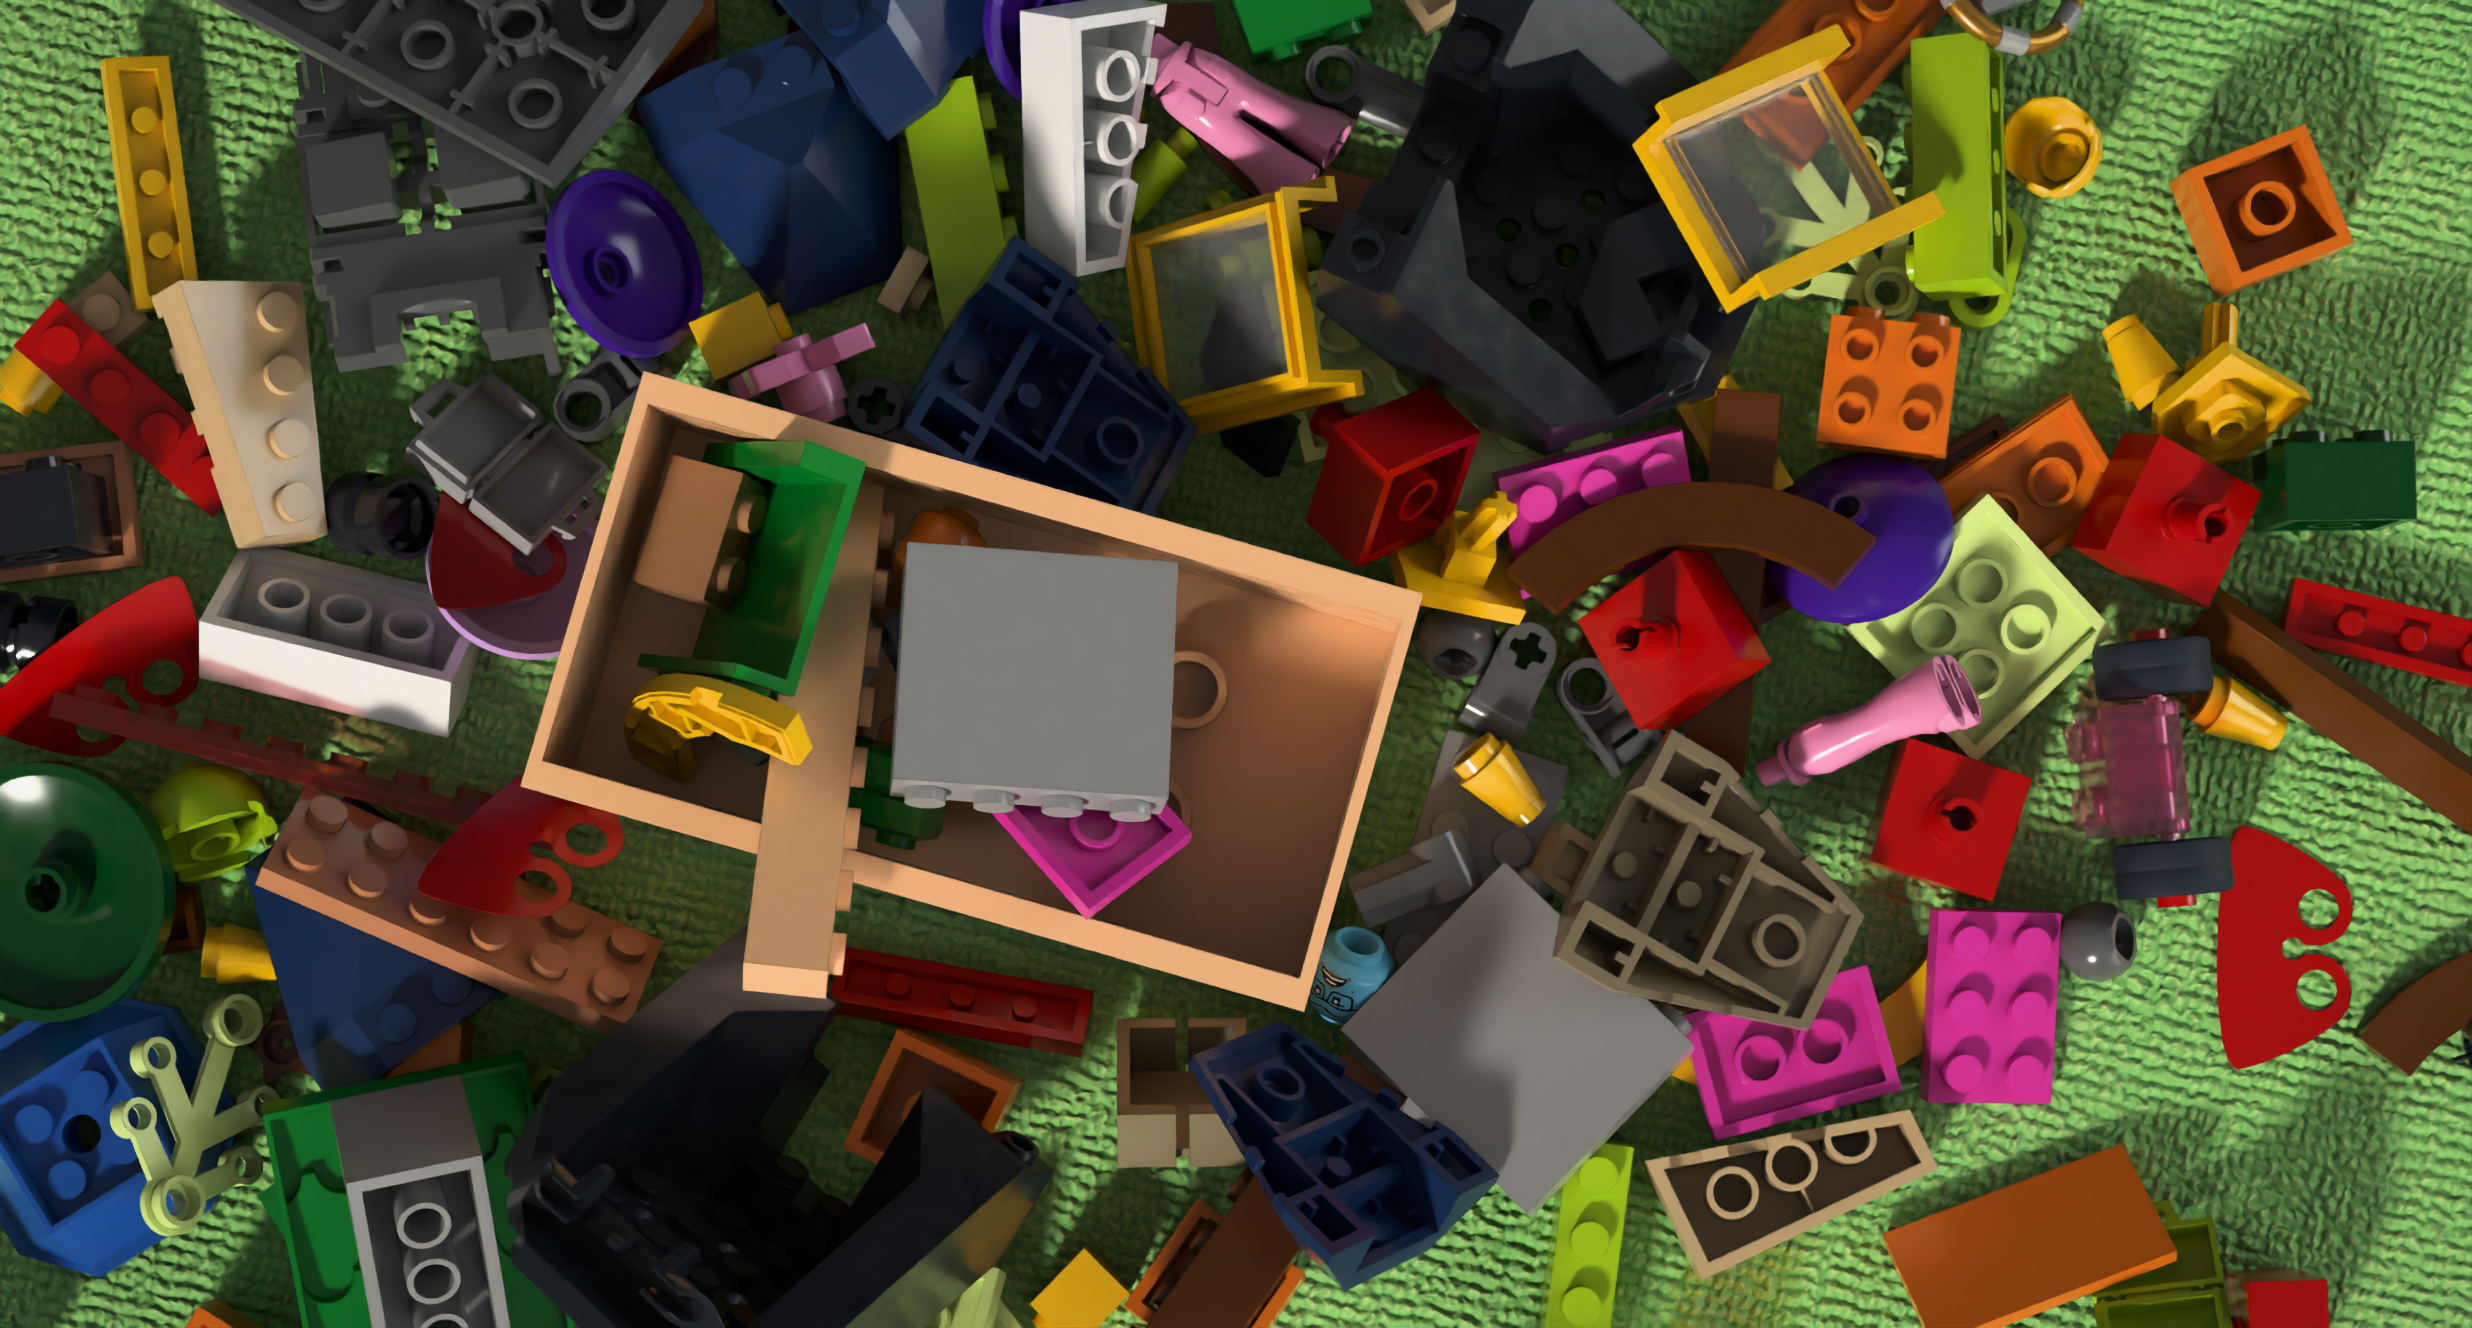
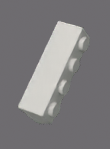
[199,547,480,738]

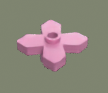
[726,322,876,423]

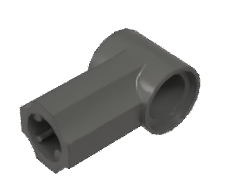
[1304,45,1424,140]
[1346,827,1484,929]

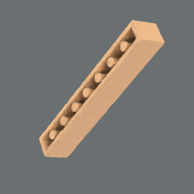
[743,483,895,999]

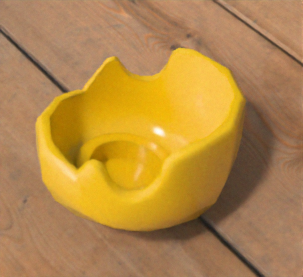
[2004,96,2103,199]

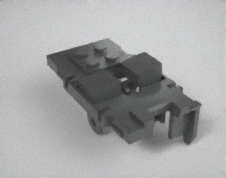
[292,49,561,376]

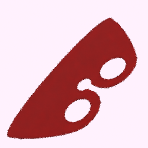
[430,438,567,609]
[0,576,200,758]
[417,772,624,917]
[2217,826,2353,1069]

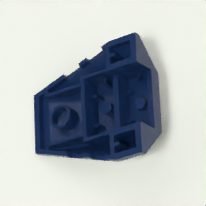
[764,0,985,141]
[634,29,903,318]
[898,234,1199,516]
[244,792,509,1091]
[1189,1021,1500,1292]

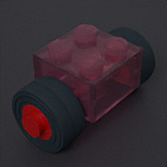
[2065,628,2235,908]

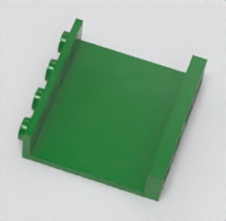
[637,440,867,698]

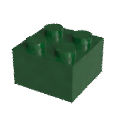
[2252,430,2417,532]

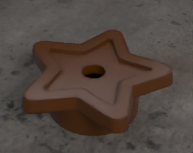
[245,1001,311,1084]

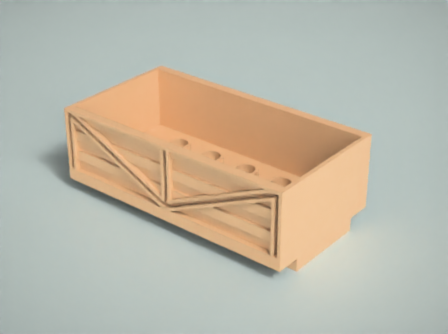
[520,371,1423,1012]

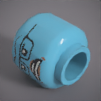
[1308,926,1395,1025]

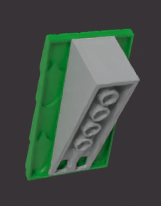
[260,1050,575,1328]

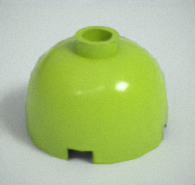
[145,761,278,882]

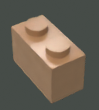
[633,455,767,613]

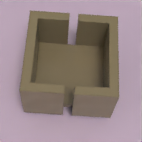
[1117,1017,1248,1168]

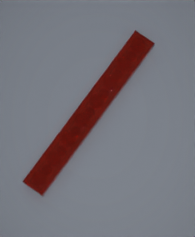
[48,683,567,851]

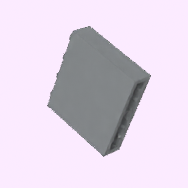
[889,542,1178,822]
[1340,862,1695,1218]

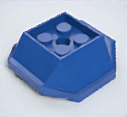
[0,997,240,1277]

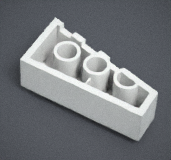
[1020,0,1168,277]

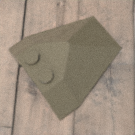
[1552,729,1865,1031]

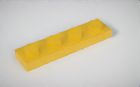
[100,55,199,313]

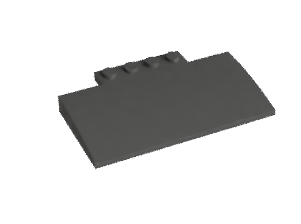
[211,0,704,189]

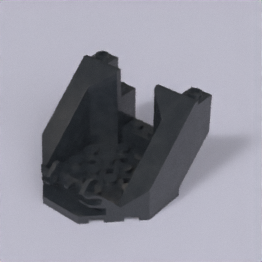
[1316,0,1766,455]
[504,926,1055,1328]

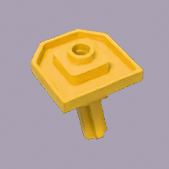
[2150,302,2313,466]
[1387,491,1526,625]

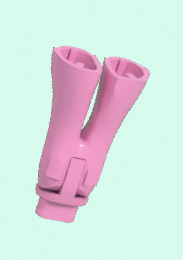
[1146,33,1356,195]
[1756,655,1982,787]

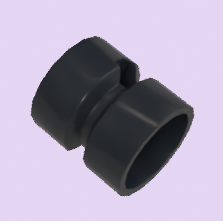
[324,471,440,560]
[0,590,79,674]

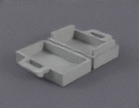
[403,371,609,555]

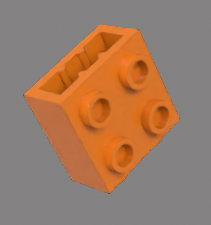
[1816,306,1961,463]

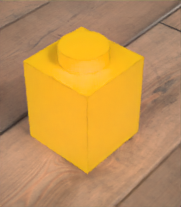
[688,291,795,389]
[1030,1243,1132,1328]

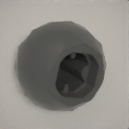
[1415,608,1497,680]
[2059,901,2137,983]

